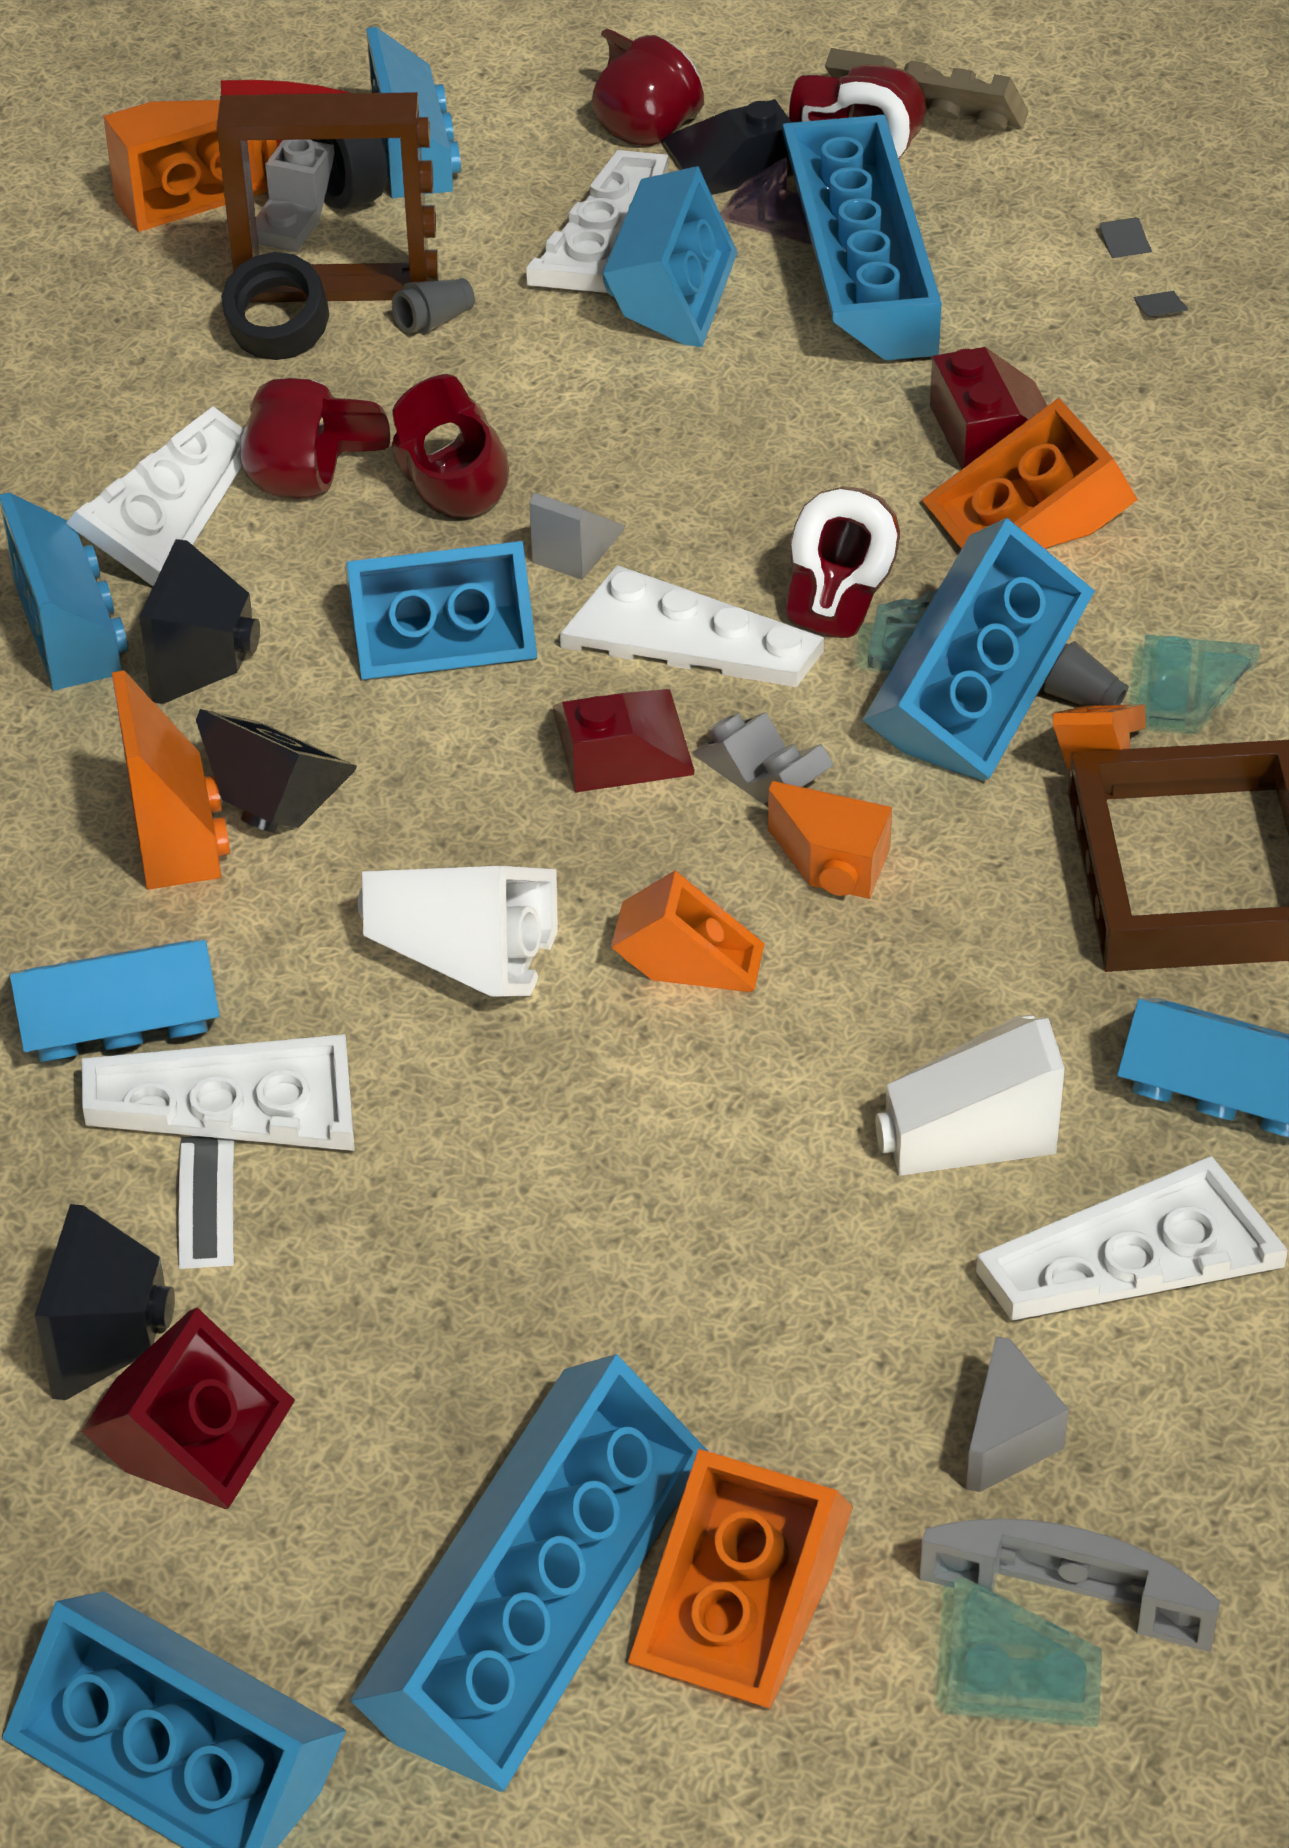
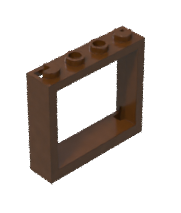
[217,92,439,303]
[1068,740,1289,972]

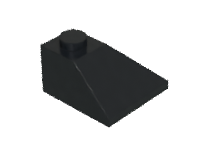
[661,99,794,195]
[139,539,260,704]
[196,709,357,833]
[35,1204,175,1400]

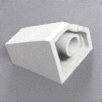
[358,866,558,997]
[875,1015,1065,1176]

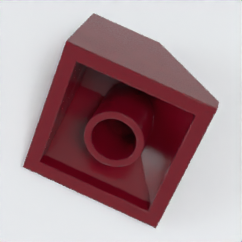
[553,689,694,793]
[81,1307,295,1509]

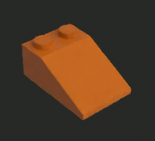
[103,100,277,232]
[922,398,1138,549]
[112,670,230,890]
[628,1448,853,1709]

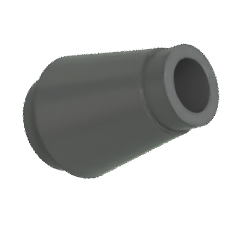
[392,278,475,335]
[1043,641,1129,706]

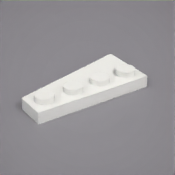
[526,150,668,293]
[66,406,244,586]
[560,565,824,687]
[82,1034,355,1151]
[976,1156,1288,1321]

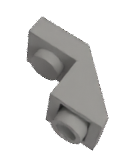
[256,140,335,252]
[693,712,834,804]

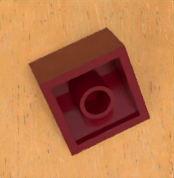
[930,347,1048,469]

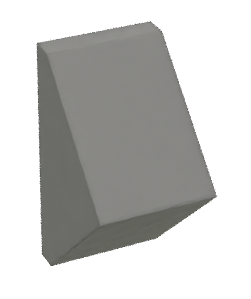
[529,492,625,580]
[966,1336,1069,1492]

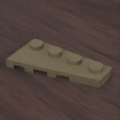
[825,48,1029,132]

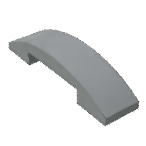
[919,1518,1220,1652]

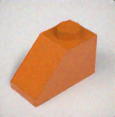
[768,781,892,899]
[611,870,765,992]

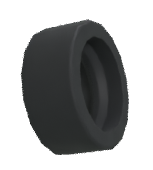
[311,138,387,210]
[221,252,330,360]

